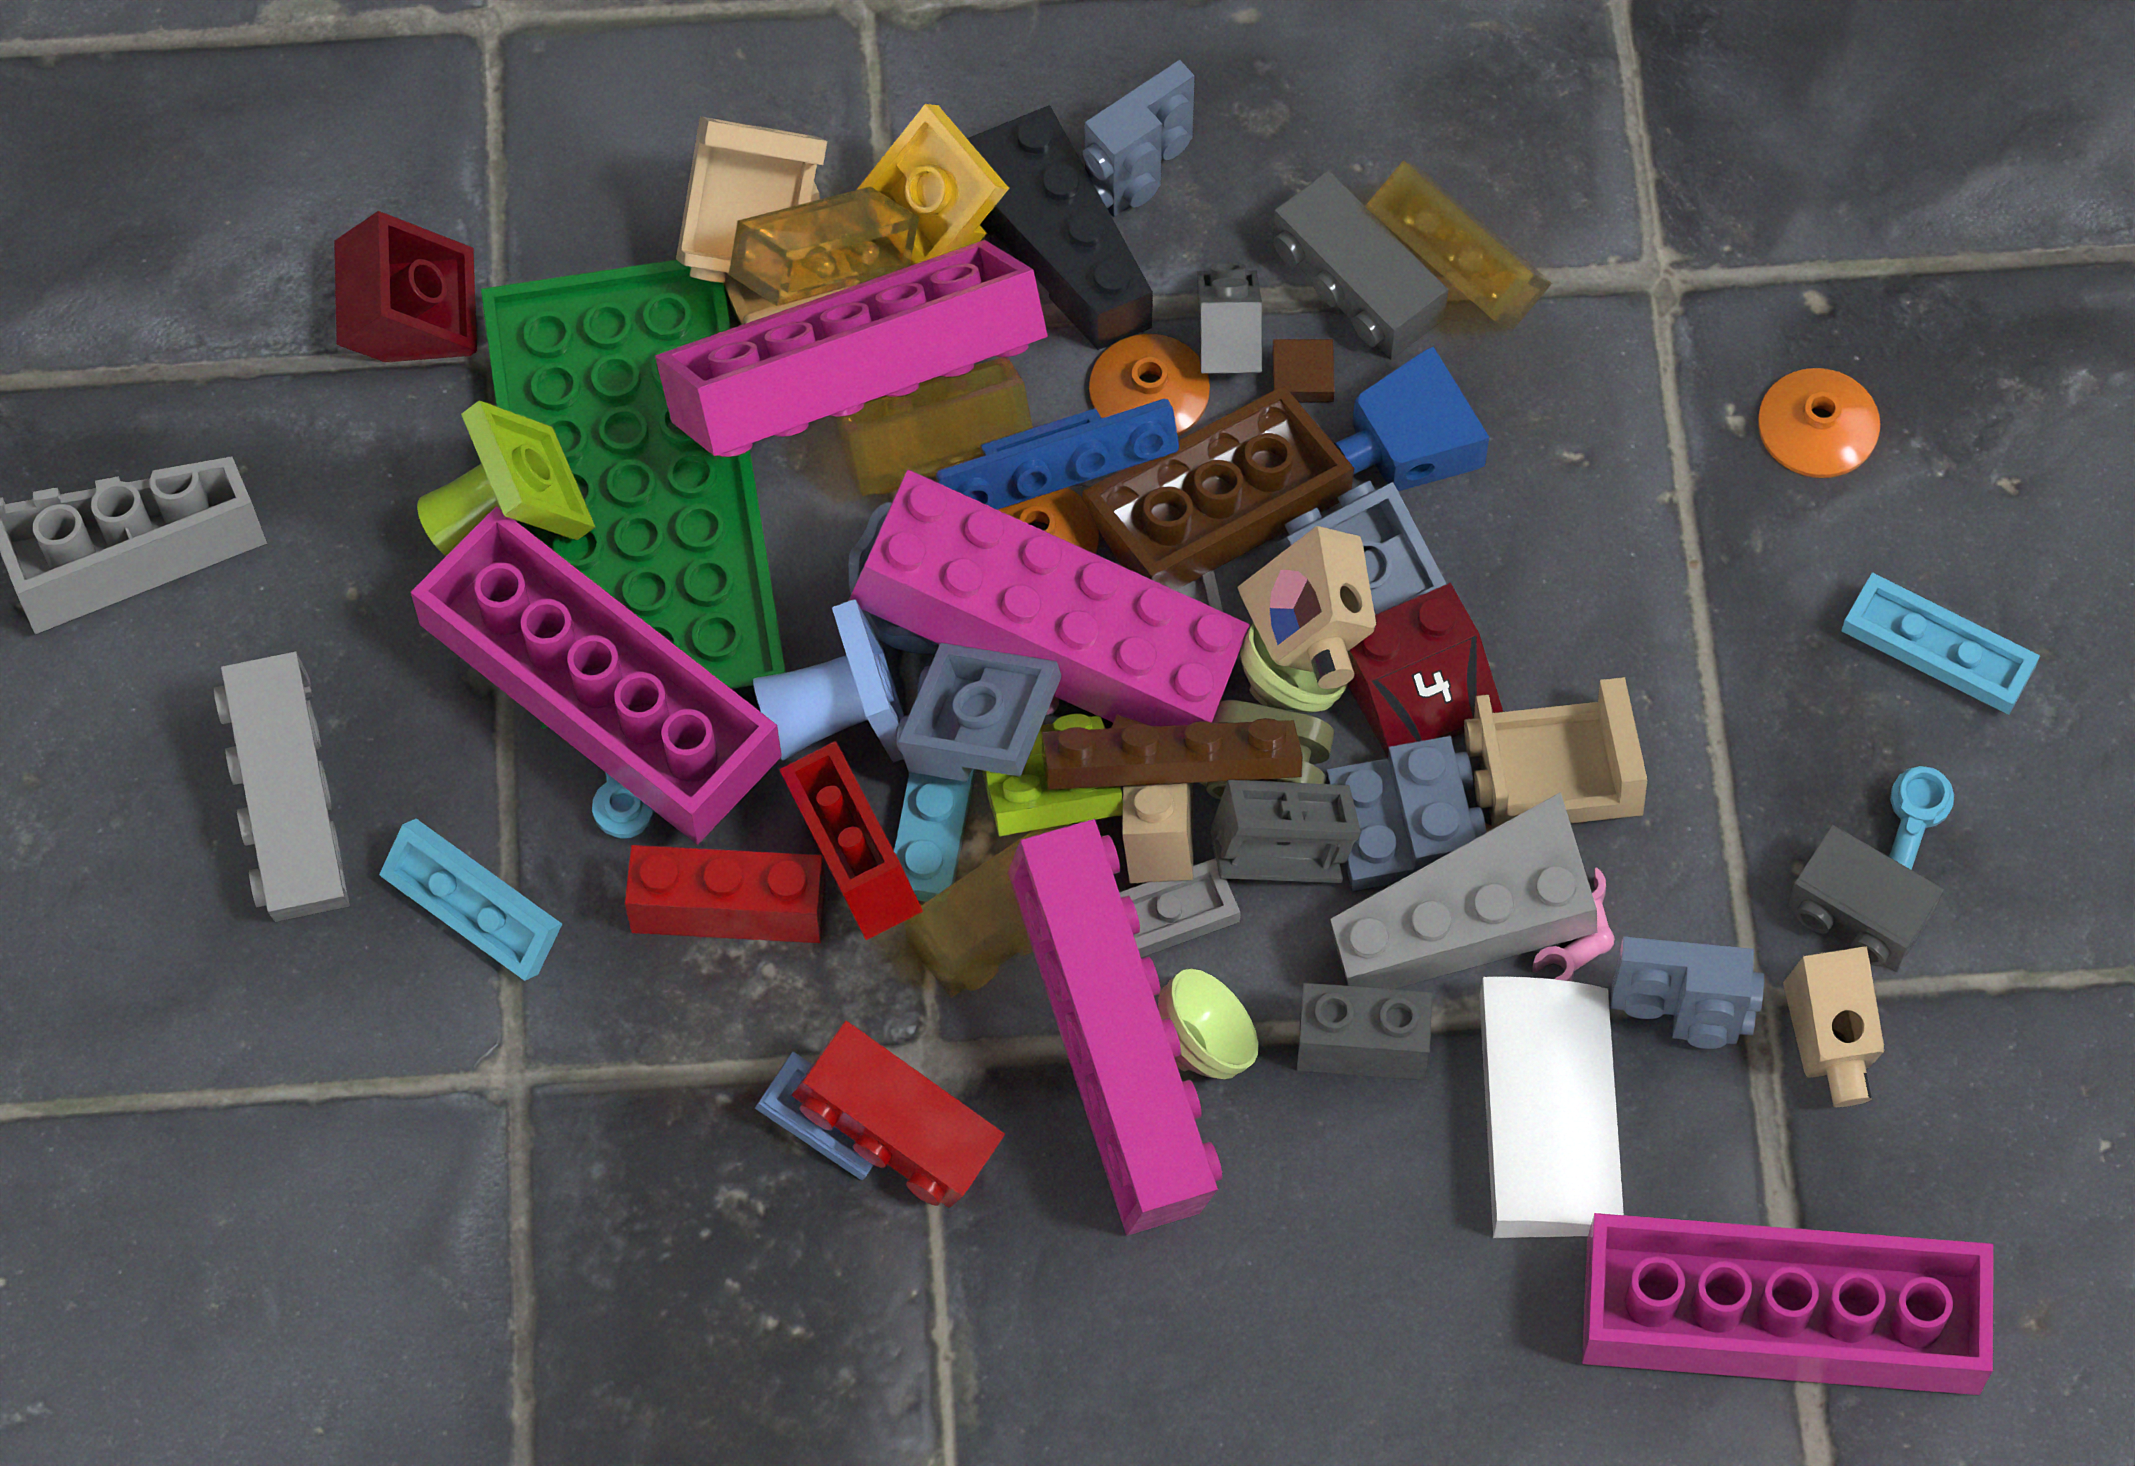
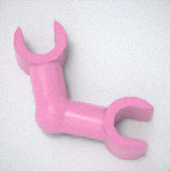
[1532,868,1615,981]

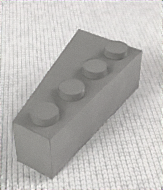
[0,456,267,634]
[214,652,350,922]
[1330,792,1597,989]

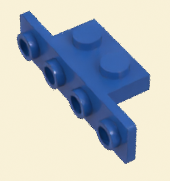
[936,399,1179,510]

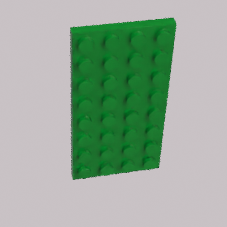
[481,260,786,729]

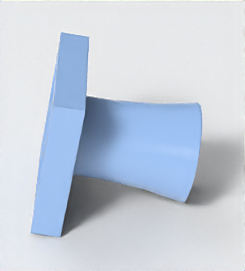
[753,599,904,763]

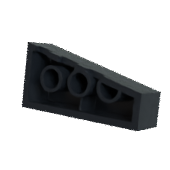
[967,105,1153,350]

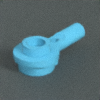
[1889,766,1954,870]
[592,772,655,838]

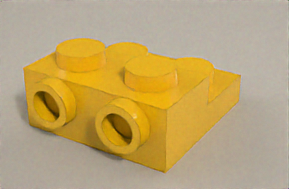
[855,104,1009,266]

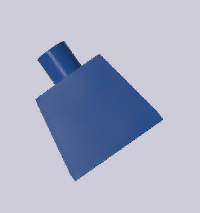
[1334,346,1489,491]

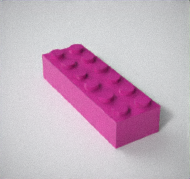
[655,240,1048,457]
[848,469,1250,726]
[410,506,782,845]
[1008,819,1222,1236]
[1582,1213,1993,1395]

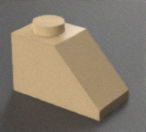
[1123,783,1194,883]

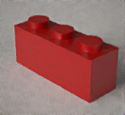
[779,741,923,940]
[625,845,826,943]
[791,1020,1005,1208]

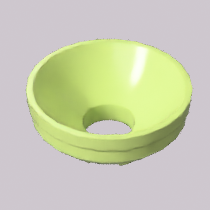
[1240,623,1348,713]
[1158,969,1259,1079]

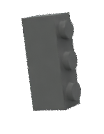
[1273,170,1449,360]

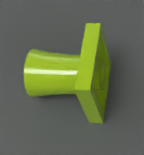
[417,400,595,556]

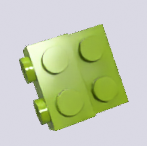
[982,714,1123,836]

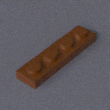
[1042,718,1303,790]

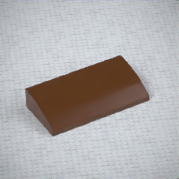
[1082,385,1354,591]

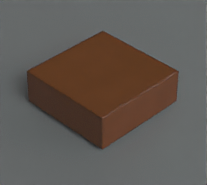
[1272,339,1335,402]

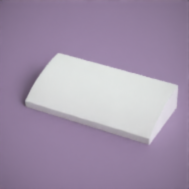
[1479,977,1624,1238]

